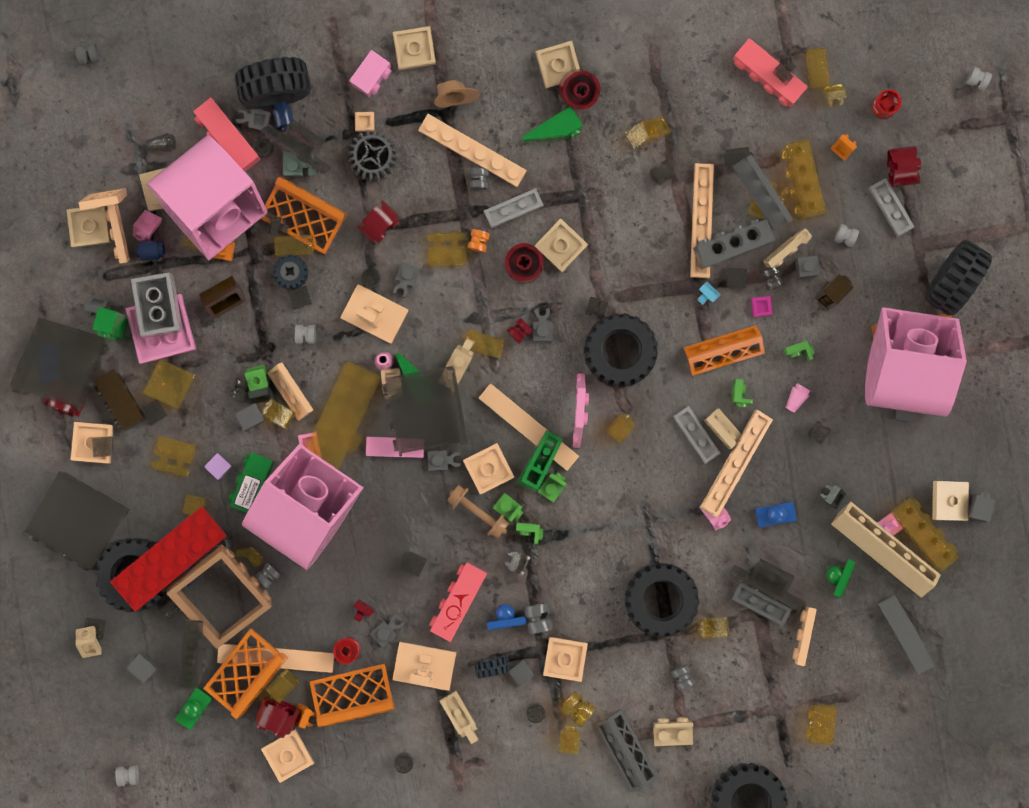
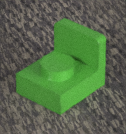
[783,341,815,361]
[245,364,268,391]
[731,379,753,408]
[538,472,567,503]
[493,493,523,522]
[516,522,543,544]

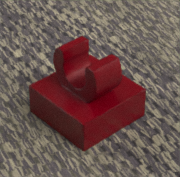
[353,600,375,622]

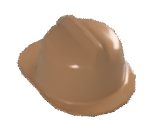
[434,80,480,108]

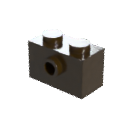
[199,276,247,320]

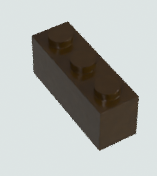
[814,274,853,310]
[94,369,147,431]

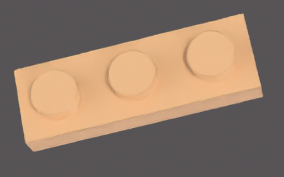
[267,362,313,421]
[793,606,817,666]

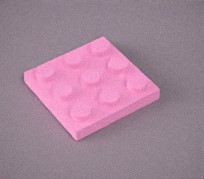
[125,294,196,364]

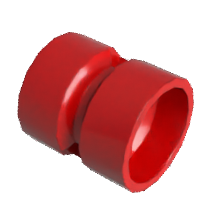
[872,89,902,119]
[333,637,360,664]

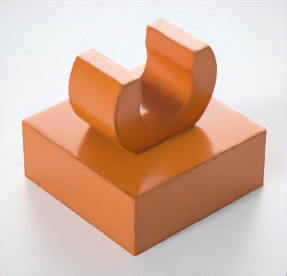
[830,134,857,161]
[213,242,235,261]
[295,703,316,729]

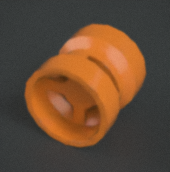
[467,229,490,253]

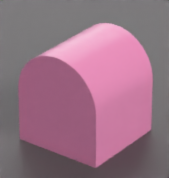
[146,135,268,261]
[865,307,967,417]
[242,444,364,570]

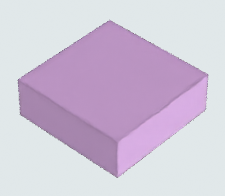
[204,453,232,480]

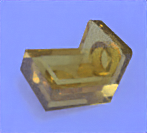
[262,399,296,430]
[698,617,730,639]
[559,725,580,754]

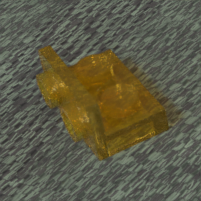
[806,703,836,745]

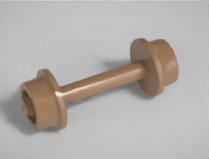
[447,485,509,539]

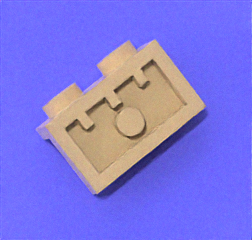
[704,409,741,449]
[653,717,693,746]

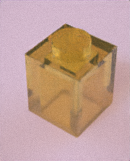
[605,413,636,444]
[266,669,300,703]

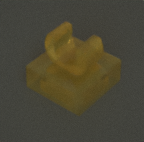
[823,84,847,107]
[182,494,207,515]

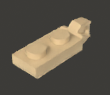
[763,228,812,268]
[438,338,475,391]
[440,691,478,744]

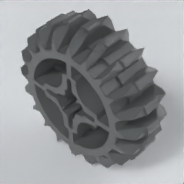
[347,130,399,182]

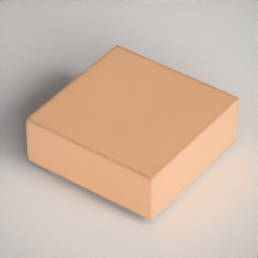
[355,112,375,132]

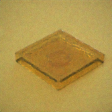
[143,359,195,410]

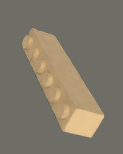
[831,501,941,598]

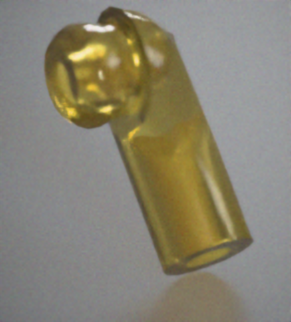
[236,547,262,567]

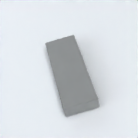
[869,178,914,237]
[484,188,544,229]
[672,406,721,464]

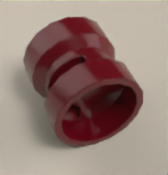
[506,318,533,344]

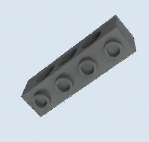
[693,218,775,270]

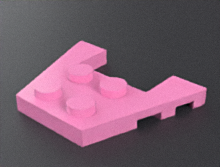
[572,373,589,448]

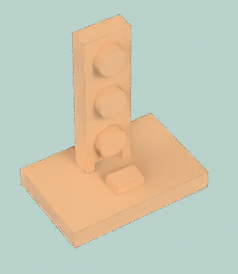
[78,188,130,263]
[340,284,409,344]
[392,642,457,691]

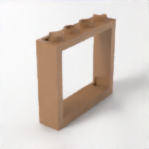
[167,544,272,649]

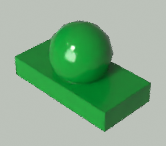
[826,559,856,598]
[175,687,213,731]

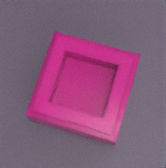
[751,296,773,318]

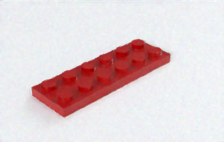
[110,506,227,612]

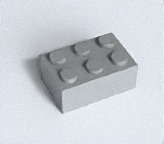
[131,273,183,338]

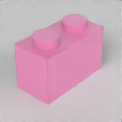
[349,50,392,98]

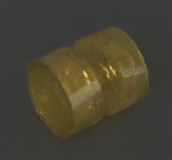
[559,690,596,727]

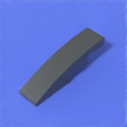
[878,595,935,676]

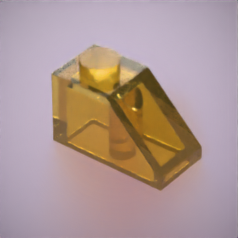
[625,116,671,149]

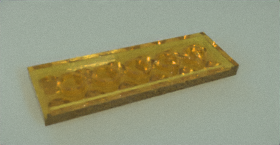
[306,361,381,470]

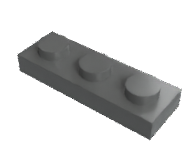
[731,582,792,626]

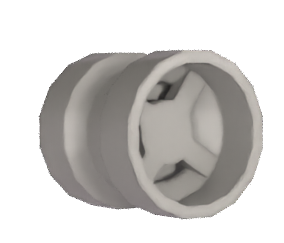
[966,66,992,91]
[834,224,859,248]
[295,324,316,344]
[115,765,139,787]

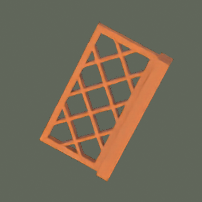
[261,177,348,254]
[203,628,288,719]
[310,664,396,728]

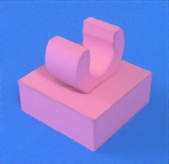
[877,513,903,536]

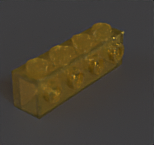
[782,139,826,221]
[889,497,959,572]

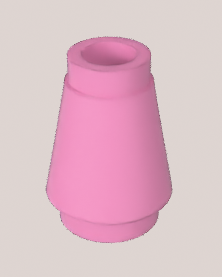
[375,352,394,370]
[785,383,810,413]

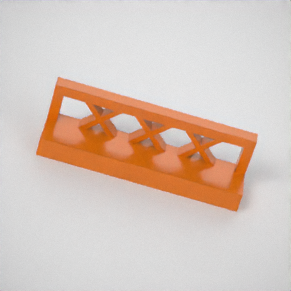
[683,325,765,376]

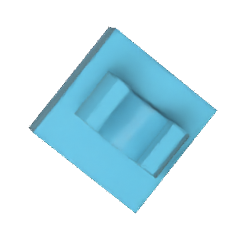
[697,282,721,305]

